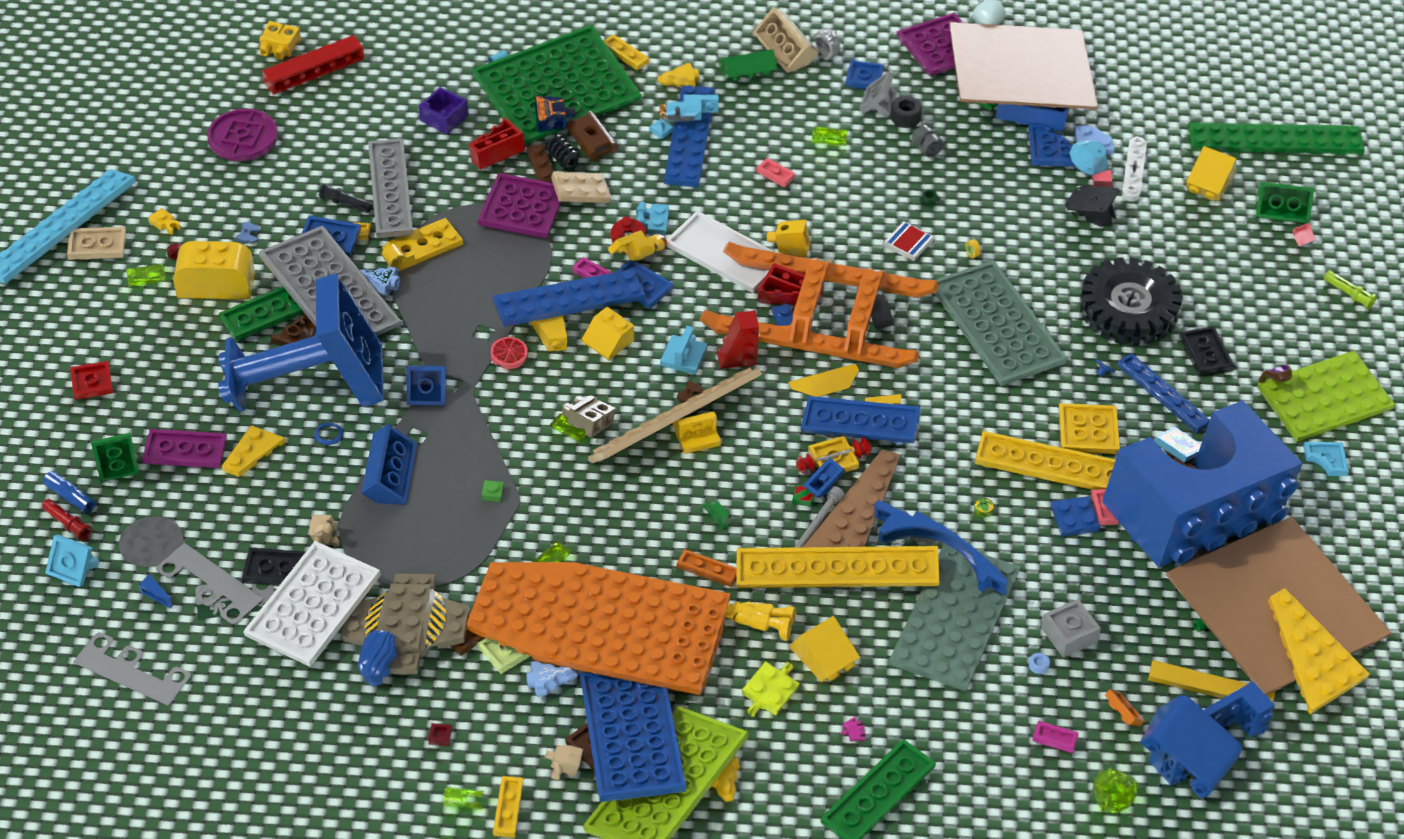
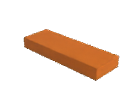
[676,549,737,588]

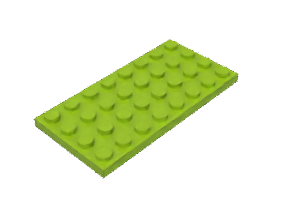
[583,706,749,839]

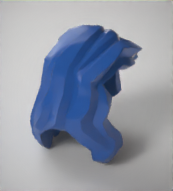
[357,630,397,686]

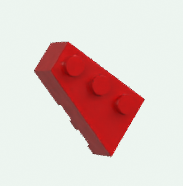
[469,117,525,170]
[758,263,824,307]
[717,310,759,369]

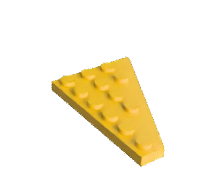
[1268,588,1370,714]

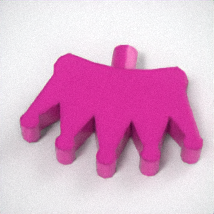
[842,717,866,742]

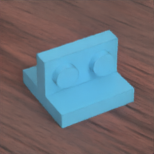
[660,326,708,375]
[45,534,100,587]

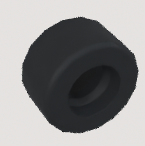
[890,96,922,128]
[871,294,893,330]

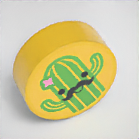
[966,239,981,258]

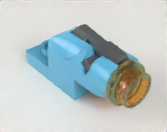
[660,95,719,122]

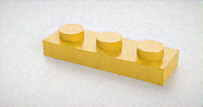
[604,34,649,71]
[493,776,523,838]

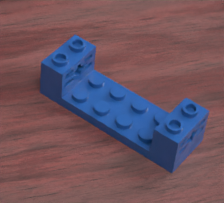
[1149,681,1275,786]

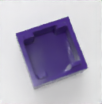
[419,87,468,135]

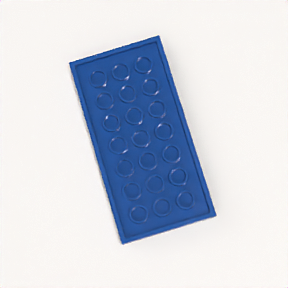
[580,672,686,802]

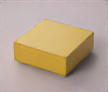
[353,222,372,240]

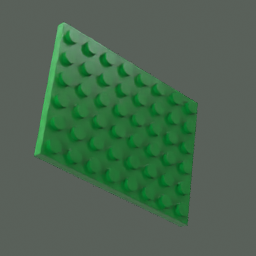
[472,24,642,145]

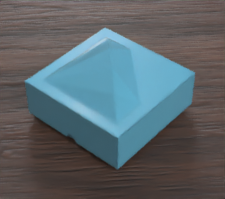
[649,118,674,139]

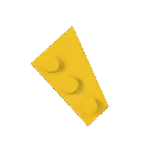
[222,425,286,477]

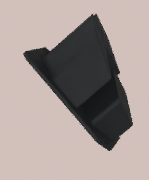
[1065,186,1120,226]

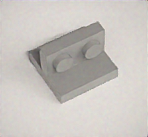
[860,71,898,117]

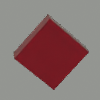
[428,723,453,746]

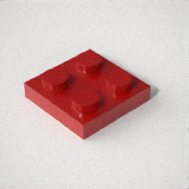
[70,361,113,400]

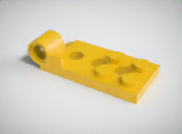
[382,218,463,271]

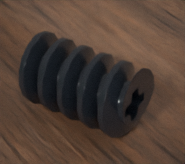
[545,134,580,171]

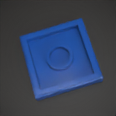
[845,60,884,89]

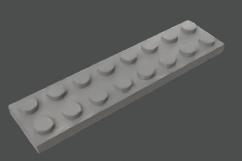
[368,138,413,238]

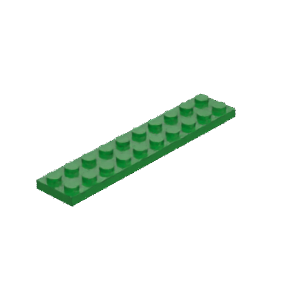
[1187,122,1365,154]

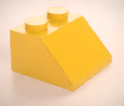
[582,307,634,361]

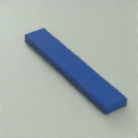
[1117,353,1210,434]

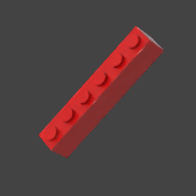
[262,35,364,95]

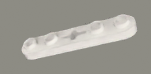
[1122,137,1147,202]

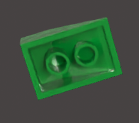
[91,433,139,482]

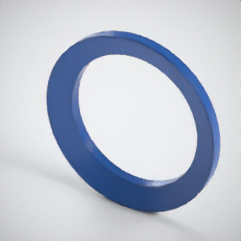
[315,423,343,445]

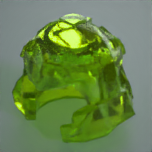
[1092,768,1138,814]

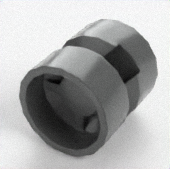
[912,125,944,158]

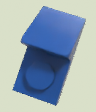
[803,457,845,498]

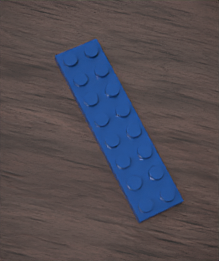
[664,85,716,188]
[492,269,645,327]

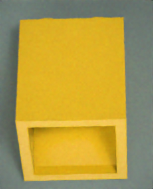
[1186,146,1236,201]
[789,616,860,682]

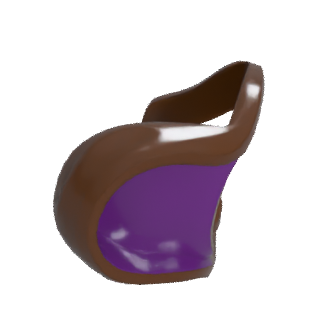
[1259,364,1292,383]

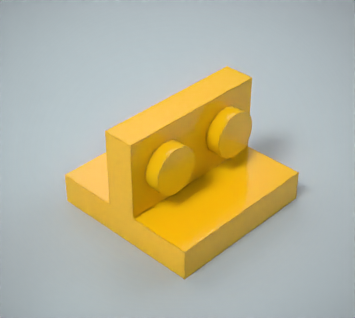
[673,412,721,454]

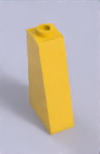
[530,316,567,352]

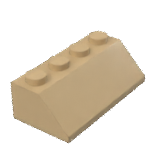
[753,7,819,73]

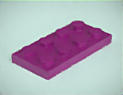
[142,429,228,468]

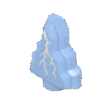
[526,661,577,697]

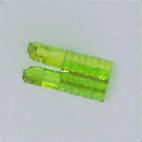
[443,787,484,810]

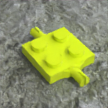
[741,662,800,716]

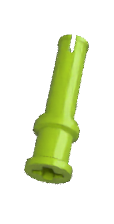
[1324,270,1377,309]

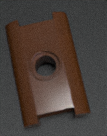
[565,111,619,162]

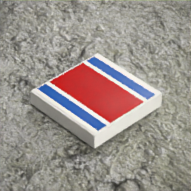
[884,221,934,261]

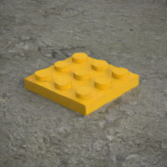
[1058,403,1120,454]

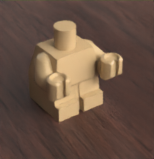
[309,514,340,547]
[545,745,583,780]

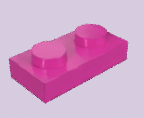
[572,257,612,278]

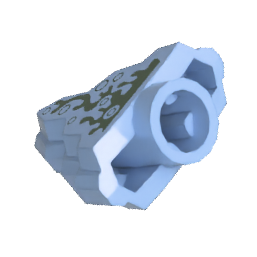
[360,267,400,297]

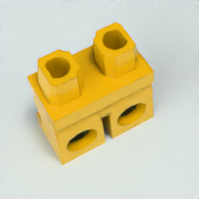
[259,21,301,60]

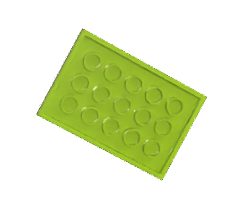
[1257,350,1395,442]

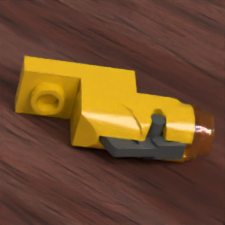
[607,230,667,262]

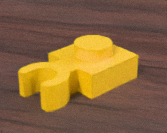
[148,208,181,235]

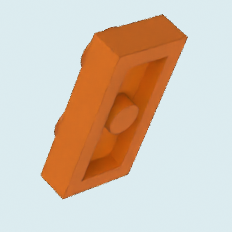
[1105,689,1145,726]

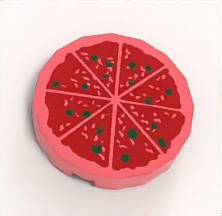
[491,337,528,369]

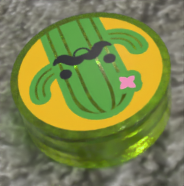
[974,498,994,517]

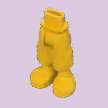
[726,602,796,641]

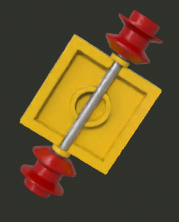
[796,436,872,474]

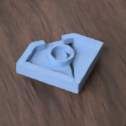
[1074,126,1114,155]

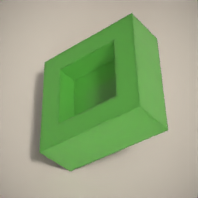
[481,480,504,502]

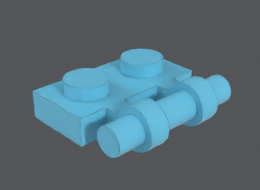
[636,202,669,235]

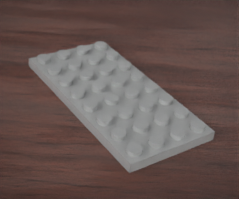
[259,226,401,336]

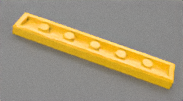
[1148,660,1275,702]

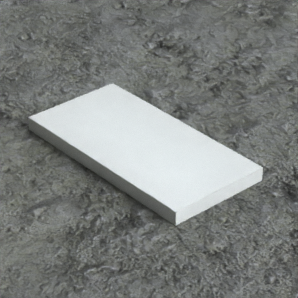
[665,211,775,293]

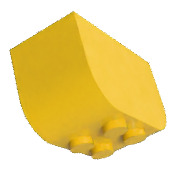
[173,241,255,300]

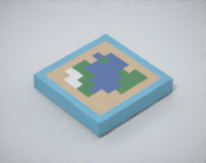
[1154,427,1201,462]

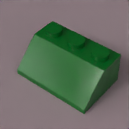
[717,49,777,81]
[1255,182,1315,223]

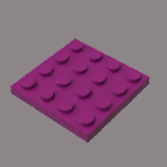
[896,12,964,76]
[478,173,562,238]

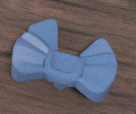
[236,222,260,244]

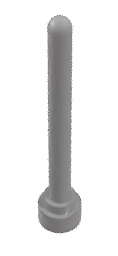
[794,486,845,548]

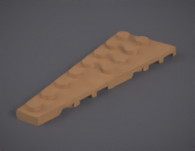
[803,449,901,547]

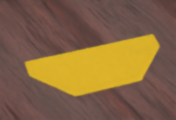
[788,363,859,397]

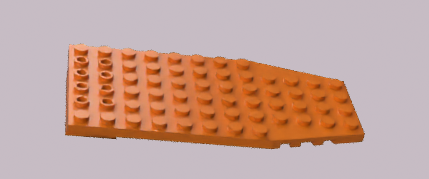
[466,562,731,695]

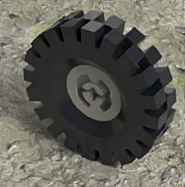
[1079,257,1183,345]

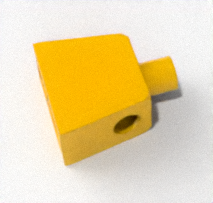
[767,220,810,257]

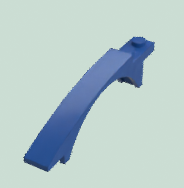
[874,500,1008,595]

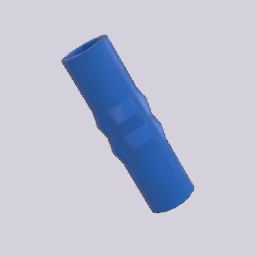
[43,471,96,514]

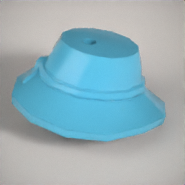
[1069,140,1108,176]

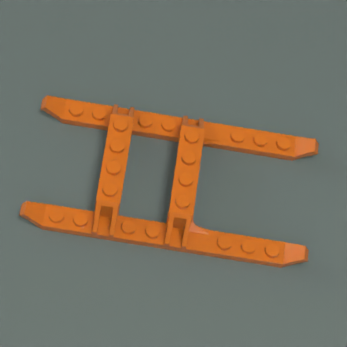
[699,242,939,368]

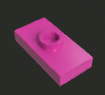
[1032,721,1079,753]

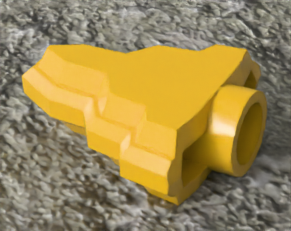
[657,63,699,88]
[711,757,740,802]

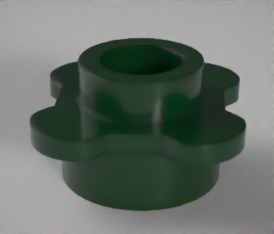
[919,190,940,207]

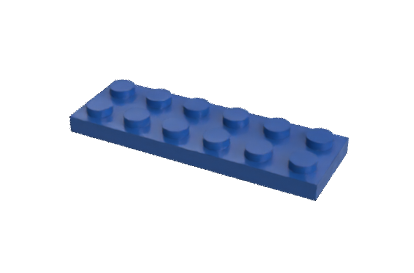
[801,396,921,443]

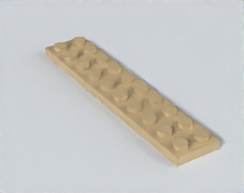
[588,367,762,463]

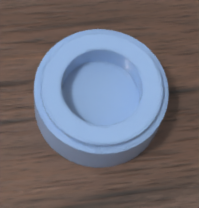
[1029,653,1050,674]

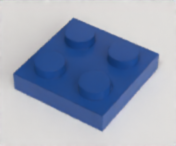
[1050,496,1100,537]

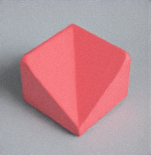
[1092,170,1112,187]
[1293,223,1316,246]

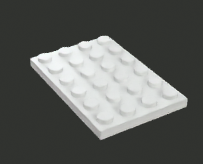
[243,541,381,667]

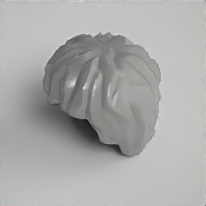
[814,29,841,60]

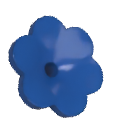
[1095,359,1116,377]

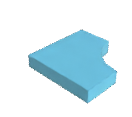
[1303,442,1349,476]

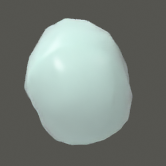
[971,0,1006,25]

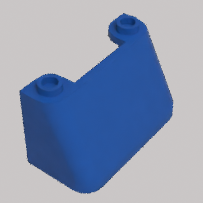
[1140,695,1242,799]

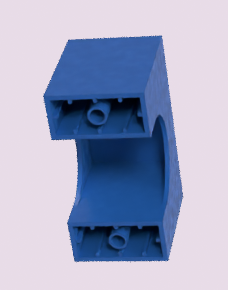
[1102,400,1303,568]

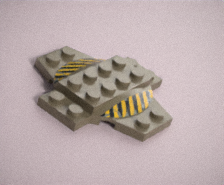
[342,574,470,674]

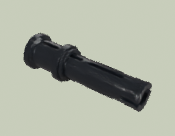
[319,183,373,213]

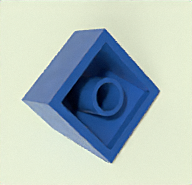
[407,365,447,405]

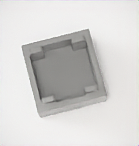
[1041,599,1101,658]

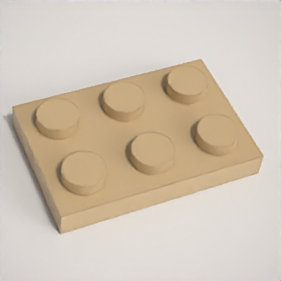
[551,172,611,203]
[67,227,126,260]

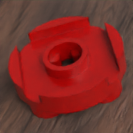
[610,216,646,253]

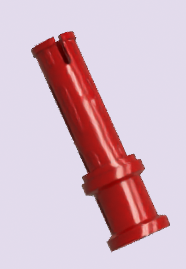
[41,499,92,541]

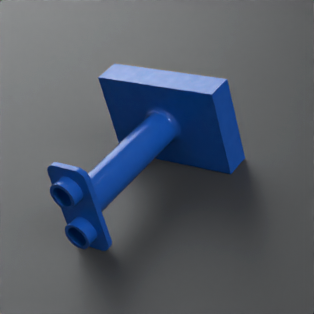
[218,273,384,412]

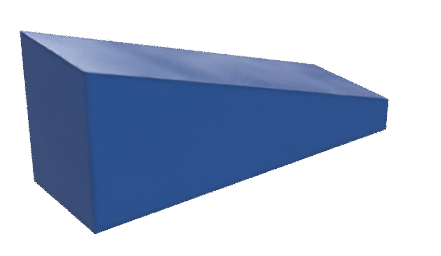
[139,574,173,609]

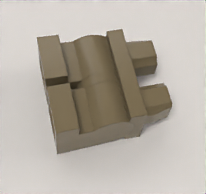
[562,395,615,438]

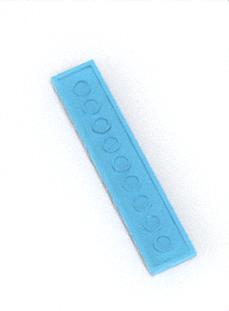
[0,169,136,284]

